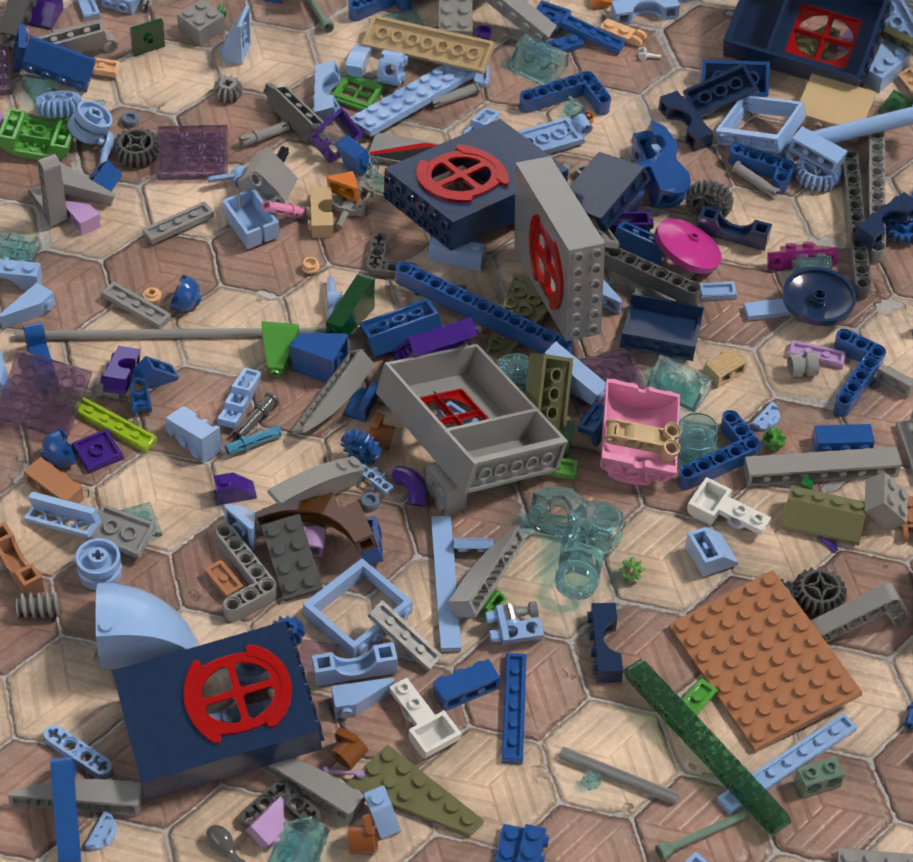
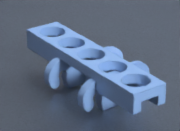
[358,462,393,495]

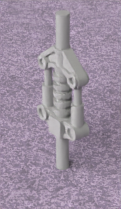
[332,167,375,229]

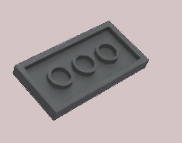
[261,514,323,601]

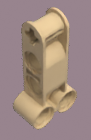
[604,419,682,463]

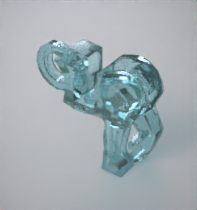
[525,486,625,600]

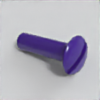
[817,535,839,553]

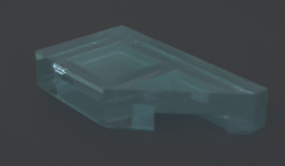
[563,96,586,121]

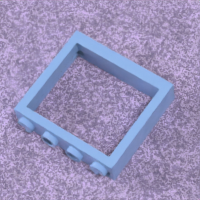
[715,96,806,153]
[303,558,413,658]

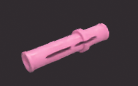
[262,200,307,218]

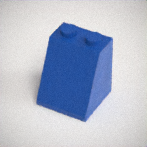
[290,333,348,383]

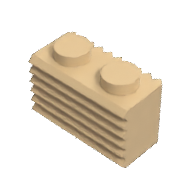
[703,347,748,388]

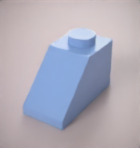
[364,785,401,840]

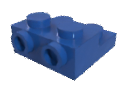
[495,824,550,862]

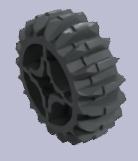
[113,127,161,168]
[686,179,734,217]
[793,566,847,616]

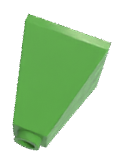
[261,321,300,377]

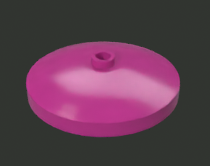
[655,219,722,274]

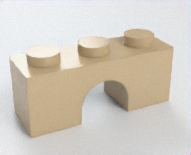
[307,187,333,238]

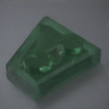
[878,90,913,114]

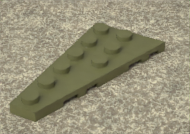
[485,272,549,368]

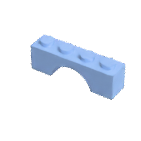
[610,0,680,25]
[312,60,341,121]
[0,259,43,290]
[312,642,398,686]

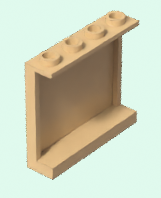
[799,74,877,143]

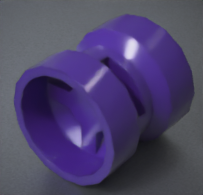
[475,25,492,41]

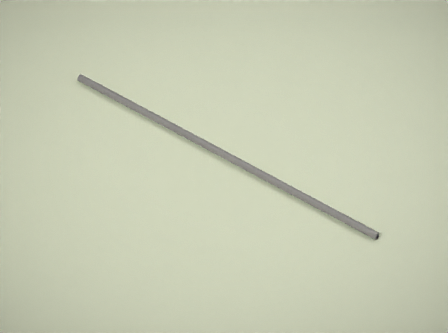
[15,325,481,340]

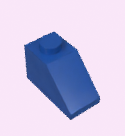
[335,135,374,174]
[132,356,179,389]

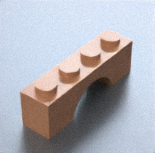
[0,521,44,598]

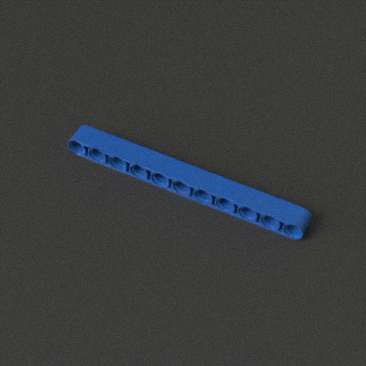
[395,261,572,354]

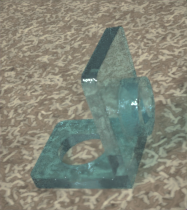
[366,156,384,185]

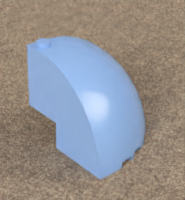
[96,583,200,669]

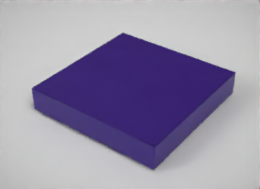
[71,429,124,474]

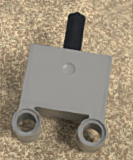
[238,146,298,215]

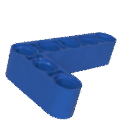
[519,71,611,115]
[833,329,886,416]
[677,410,761,490]
[50,756,82,862]

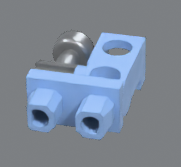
[485,601,544,646]

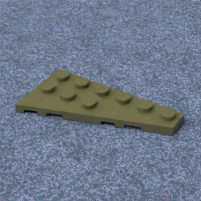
[346,744,484,838]

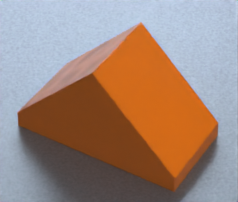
[327,171,360,202]

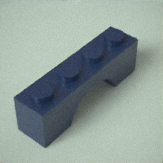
[658,91,714,152]
[855,192,913,250]
[697,205,772,251]
[587,603,623,683]

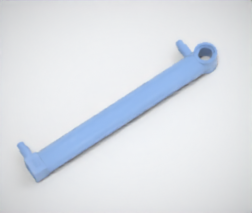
[769,105,913,162]

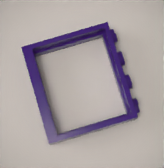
[391,317,478,361]

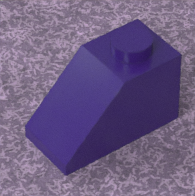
[214,472,257,505]

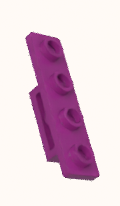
[767,241,838,270]

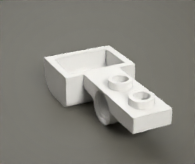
[687,477,771,535]
[389,678,462,759]

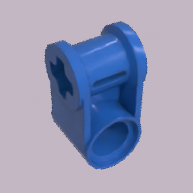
[129,377,152,415]

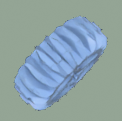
[35,90,82,119]
[794,157,842,192]

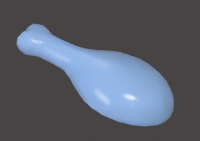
[97,131,114,165]

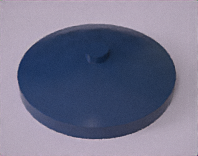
[782,267,856,326]

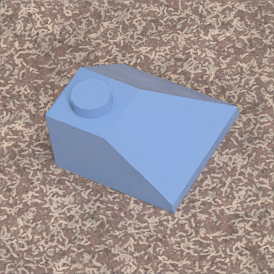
[224,504,256,552]

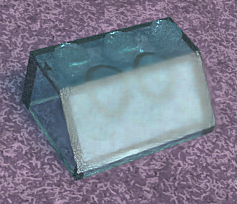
[508,33,568,85]
[645,355,715,413]
[268,815,330,862]

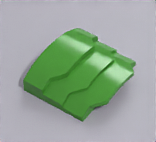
[0,108,73,160]

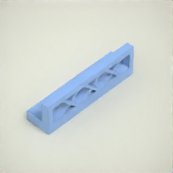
[24,492,102,539]

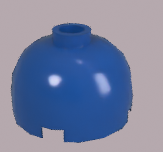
[169,274,202,312]
[40,428,76,468]

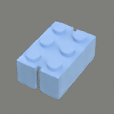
[222,189,279,249]

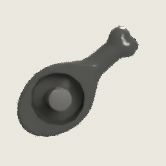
[206,825,245,862]

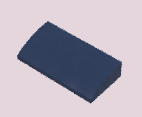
[683,63,759,117]

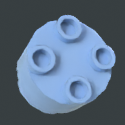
[377,49,408,86]

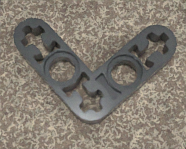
[366,232,418,279]
[240,780,321,829]

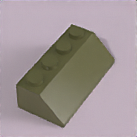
[525,353,574,434]
[781,485,866,546]

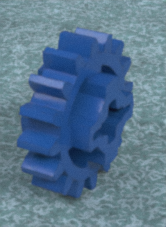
[886,219,913,245]
[340,428,381,465]

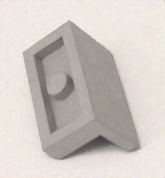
[875,364,913,398]

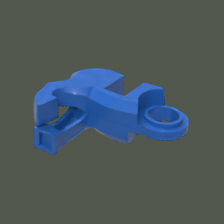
[623,120,691,212]

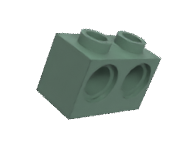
[794,757,845,799]

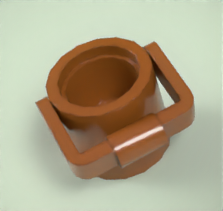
[369,412,395,451]
[331,727,368,770]
[348,813,379,854]

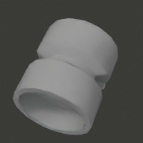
[787,352,819,378]

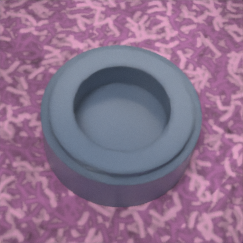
[121,112,139,128]
[360,492,380,512]

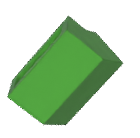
[478,590,507,617]

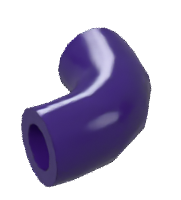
[392,466,427,507]

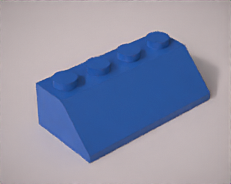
[21,35,96,92]
[700,60,770,96]
[359,298,442,357]

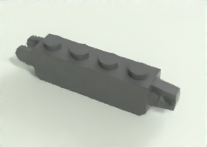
[0,0,37,51]
[263,83,330,143]

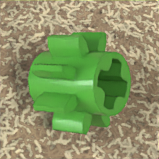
[762,428,786,452]
[618,557,645,583]

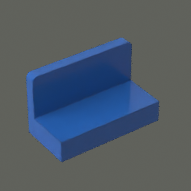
[89,160,122,191]
[344,381,379,422]
[577,402,604,447]

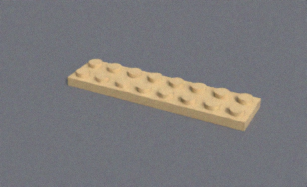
[362,15,496,74]

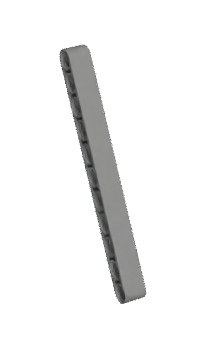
[866,131,886,264]

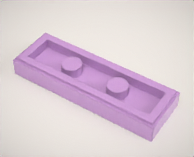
[788,340,846,369]

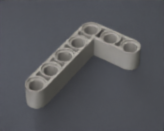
[28,154,68,227]
[216,523,277,622]
[811,583,911,643]

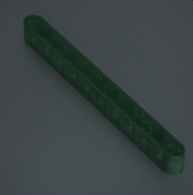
[623,659,791,835]

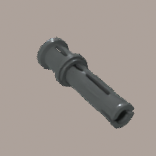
[233,392,280,439]

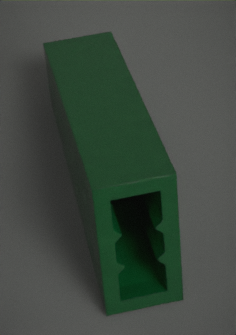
[326,273,375,336]

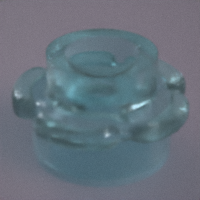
[581,771,602,790]

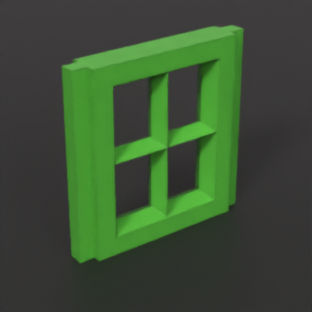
[332,75,385,111]

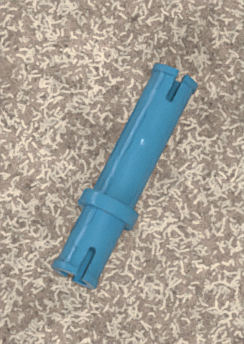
[224,425,282,456]

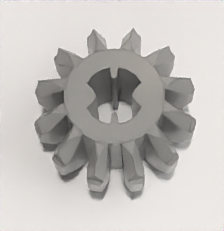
[214,75,242,103]

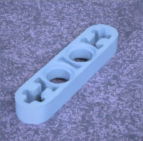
[44,725,113,780]

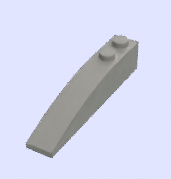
[291,349,375,434]
[267,456,366,506]
[448,525,525,617]
[259,758,365,825]
[8,778,143,816]

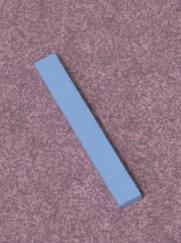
[431,516,461,652]
[716,712,857,816]

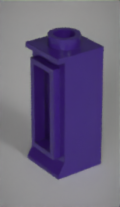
[609,211,654,235]

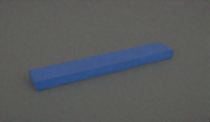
[502,653,527,764]

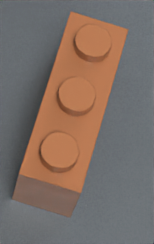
[23,457,84,504]

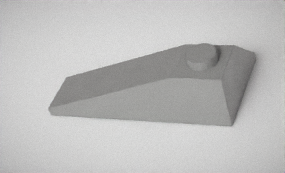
[60,162,115,205]

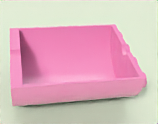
[600,378,680,485]

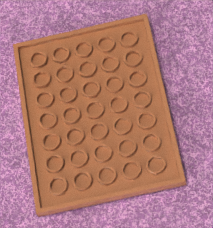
[669,570,862,753]

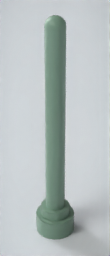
[307,0,334,34]
[655,811,748,861]

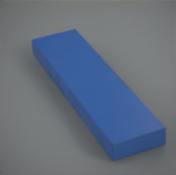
[559,13,626,55]

